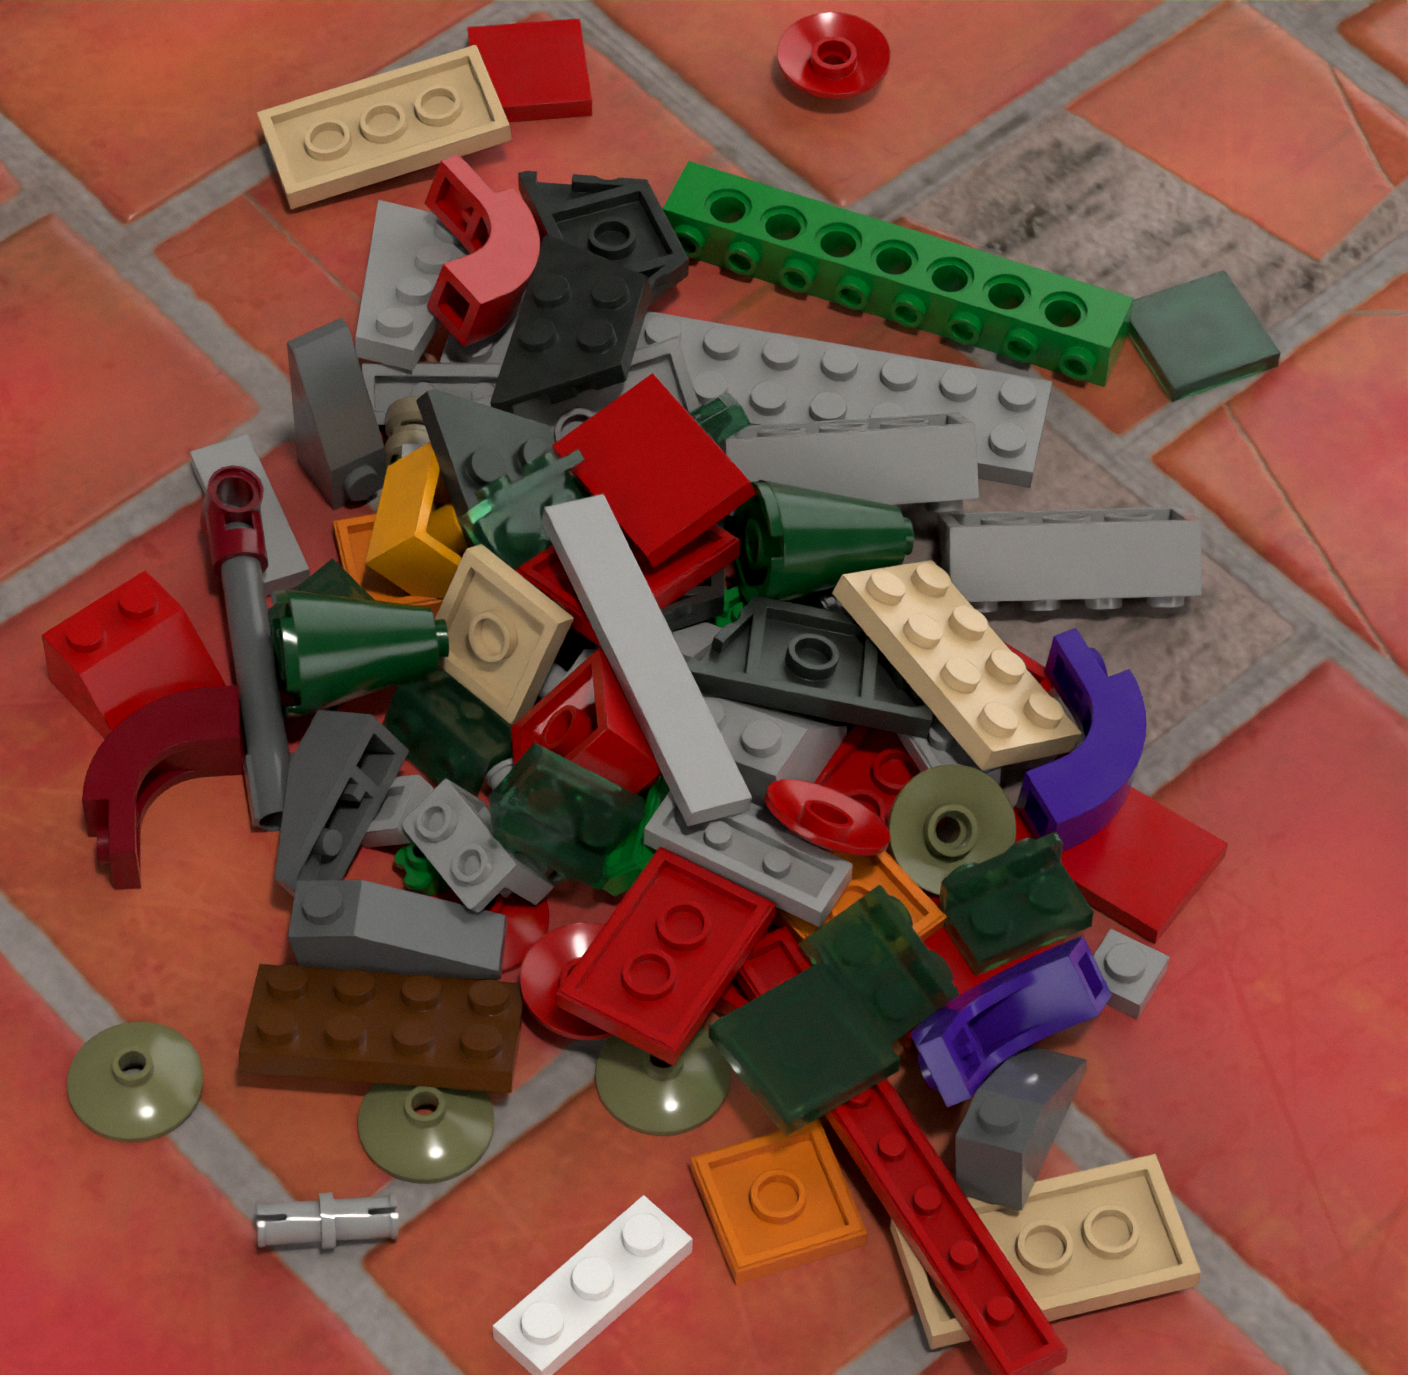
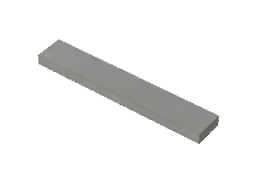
[542,494,752,826]

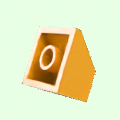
[365,442,467,599]

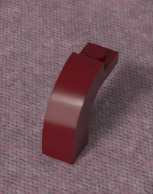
[82,685,244,890]

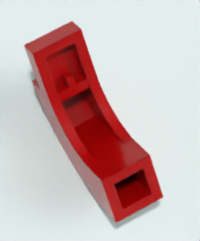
[424,154,540,347]

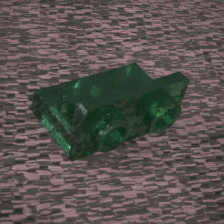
[459,449,585,570]
[382,669,514,797]
[489,742,645,890]
[938,832,1094,976]
[799,885,959,1053]

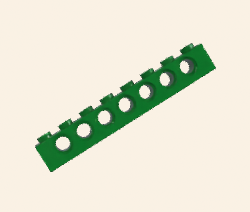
[662,161,1134,387]

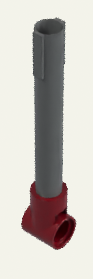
[200,465,295,831]

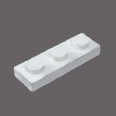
[493,1195,693,1375]

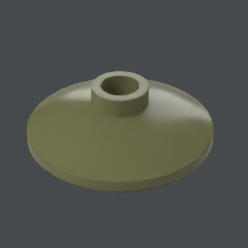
[888,764,1016,896]
[67,1022,204,1143]
[595,1026,730,1136]
[358,1083,494,1184]

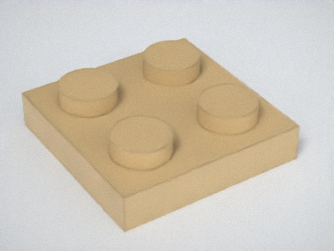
[435,544,574,725]

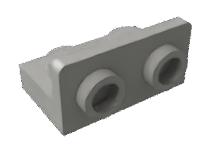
[402,778,554,913]

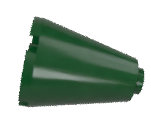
[733,480,914,603]
[271,589,449,719]

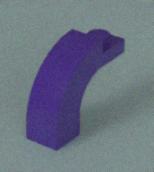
[1016,628,1147,857]
[910,936,1112,1107]

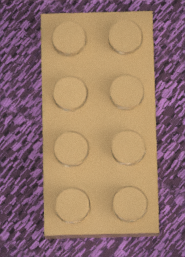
[257,45,512,209]
[832,560,1082,770]
[890,1154,1201,1349]

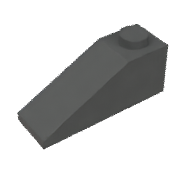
[287,318,386,511]
[274,710,409,897]
[288,880,508,979]
[955,1045,1087,1211]

